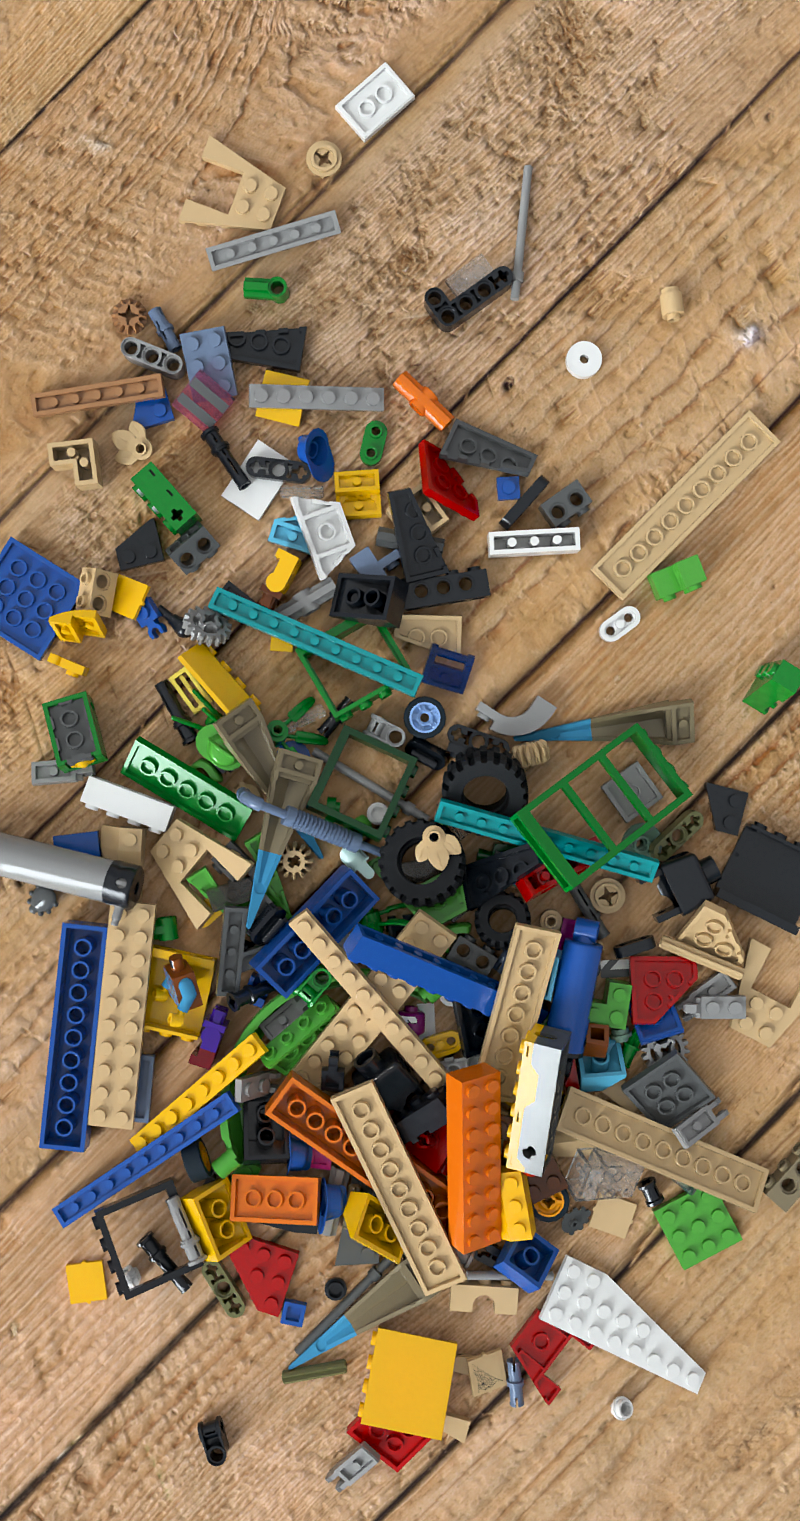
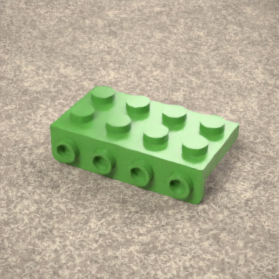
[260,994,341,1076]

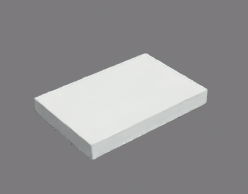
[335,62,415,143]
[221,440,292,521]

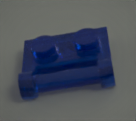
[422,643,475,695]

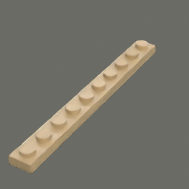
[288,908,448,1088]

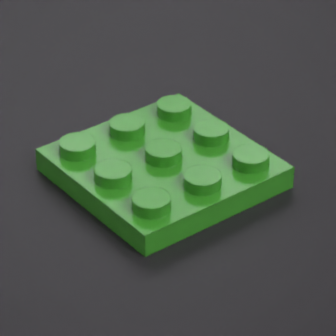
[652,1188,743,1270]

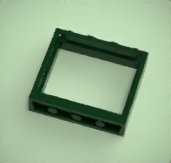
[305,724,419,843]

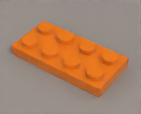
[230,1174,321,1226]

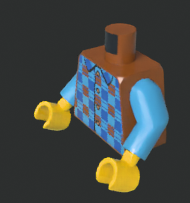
[151,953,203,1027]

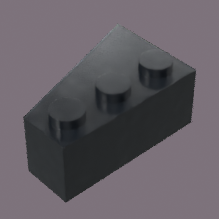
[391,1085,447,1145]

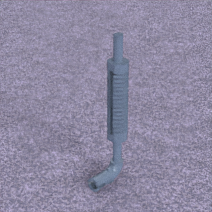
[236,787,381,857]

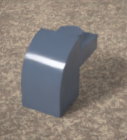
[349,546,400,575]

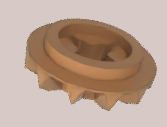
[111,298,148,335]

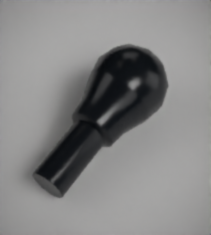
[158,605,191,638]

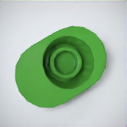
[196,724,241,770]

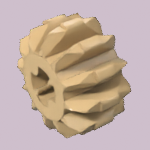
[512,739,550,768]
[277,841,314,880]

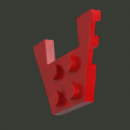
[509,1308,594,1405]

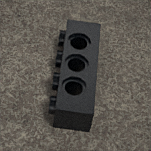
[401,566,491,612]

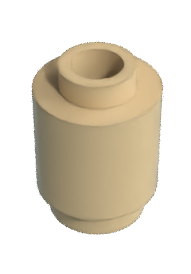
[659,286,685,323]

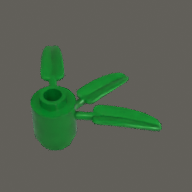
[267,697,329,753]
[359,903,409,933]

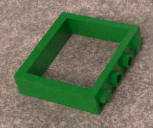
[295,620,411,722]

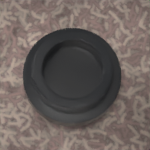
[325,1277,347,1301]

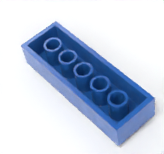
[249,864,380,999]

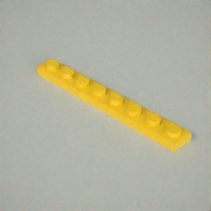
[130,1032,269,1152]

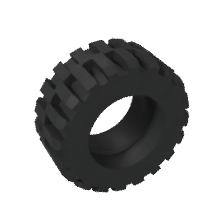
[442,745,529,836]
[378,818,466,908]

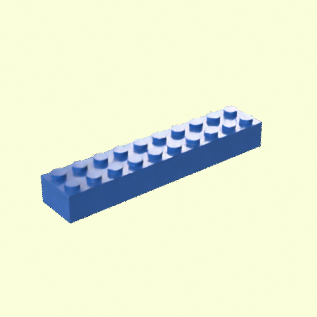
[39,920,108,1152]

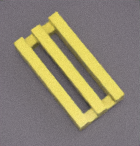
[168,667,213,715]

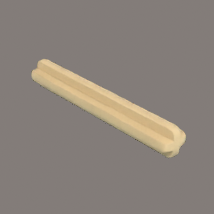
[659,936,745,980]

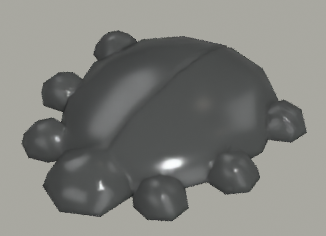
[27,886,58,916]
[561,1206,591,1235]

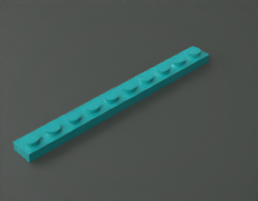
[208,587,424,698]
[434,798,660,883]

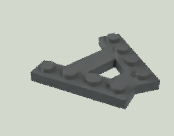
[215,894,289,996]

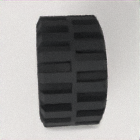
[474,891,531,951]

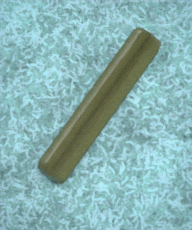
[282,1359,347,1384]

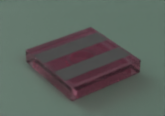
[171,369,235,432]

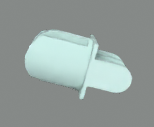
[340,848,375,879]

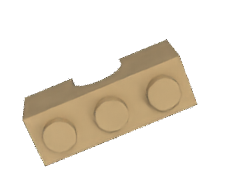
[449,1280,519,1315]

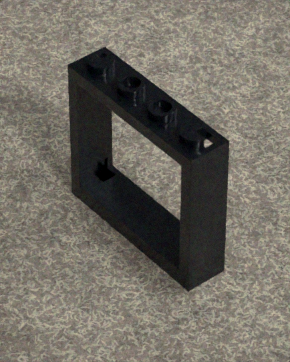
[92,1177,204,1300]

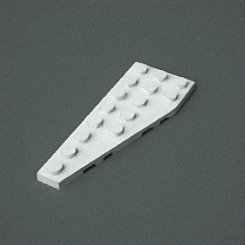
[539,1254,706,1394]

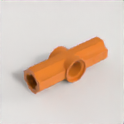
[393,371,455,432]

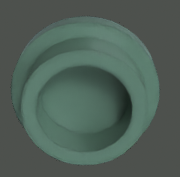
[610,1025,632,1043]

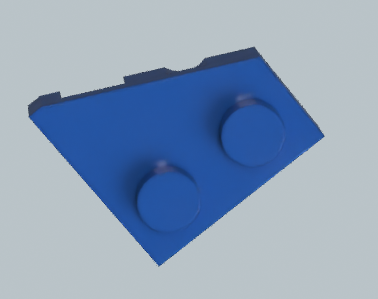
[133,385,175,429]

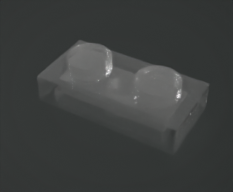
[445,253,494,297]

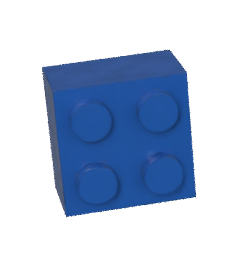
[493,1232,559,1293]

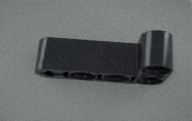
[424,266,513,332]

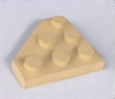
[674,900,745,966]

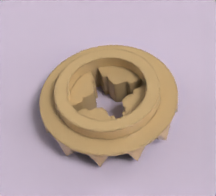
[306,141,342,179]
[590,878,625,914]

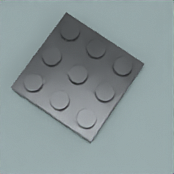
[621,1049,716,1128]

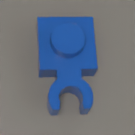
[137,597,167,639]

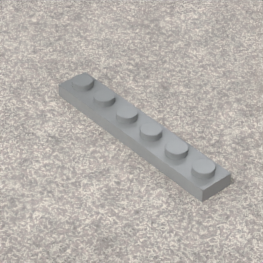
[205,210,341,271]
[249,384,384,412]

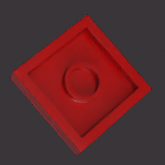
[405,1124,447,1174]

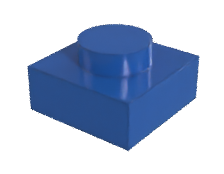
[496,476,520,501]
[280,1298,307,1327]

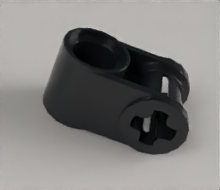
[197,1416,229,1466]

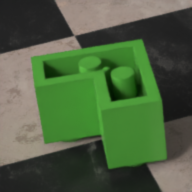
[647,554,707,602]
[589,978,632,1030]

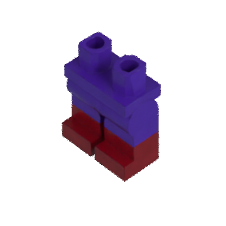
[188,1004,230,1070]

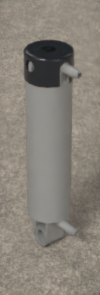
[0,832,144,926]

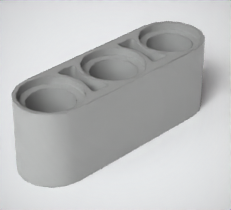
[120,337,186,380]

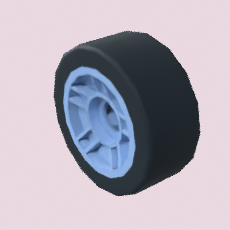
[403,696,446,739]

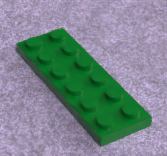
[120,736,253,842]

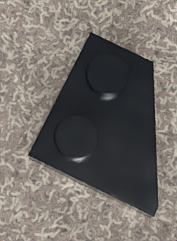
[115,518,165,572]
[704,782,748,836]

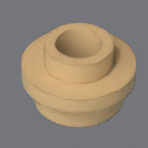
[540,910,562,930]

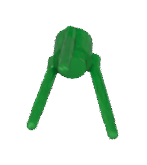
[171,689,222,730]

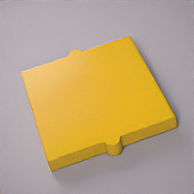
[112,574,151,621]
[66,1259,108,1304]

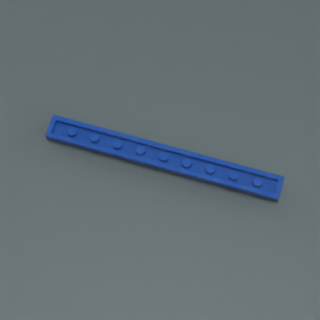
[52,1090,242,1228]

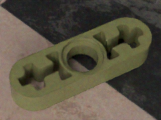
[649,809,704,861]
[202,1261,246,1318]

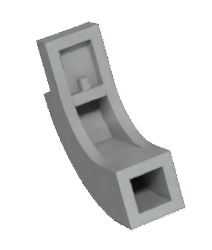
[475,696,557,736]

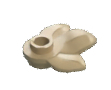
[111,421,153,465]
[415,825,461,871]

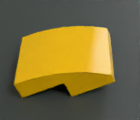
[255,369,310,427]
[334,469,382,520]
[48,610,107,643]

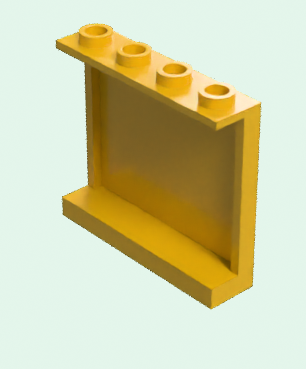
[144,944,217,1042]
[358,1325,458,1441]

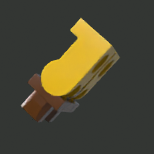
[259,548,302,610]

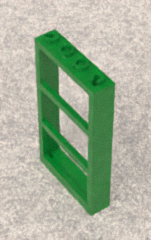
[509,723,693,893]

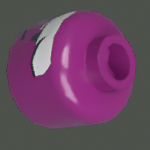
[398,1005,425,1037]

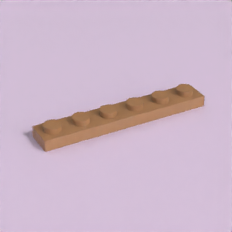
[30,373,166,418]

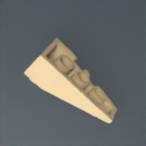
[100,825,147,903]

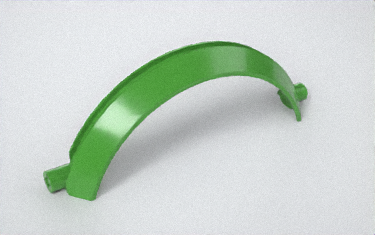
[212,968,442,1179]

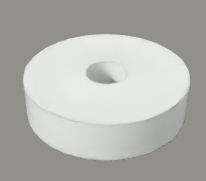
[565,341,602,379]

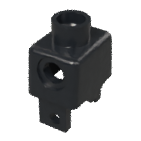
[635,851,722,923]
[352,1047,426,1116]

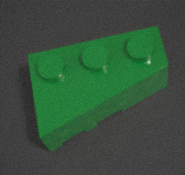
[742,659,800,715]

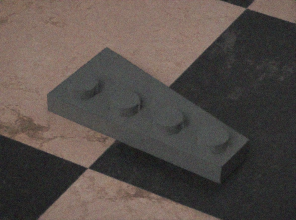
[438,419,538,477]
[335,1175,379,1266]

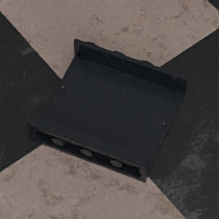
[713,821,800,935]

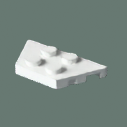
[290,496,356,581]

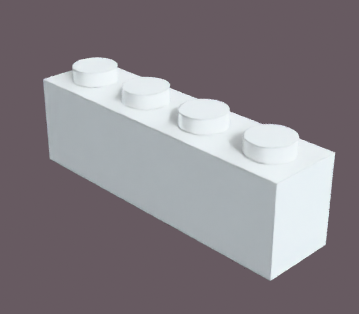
[487,527,581,558]
[80,775,177,834]

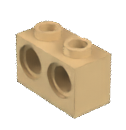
[75,567,118,618]

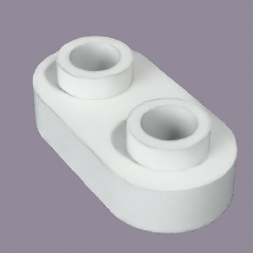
[599,606,640,642]

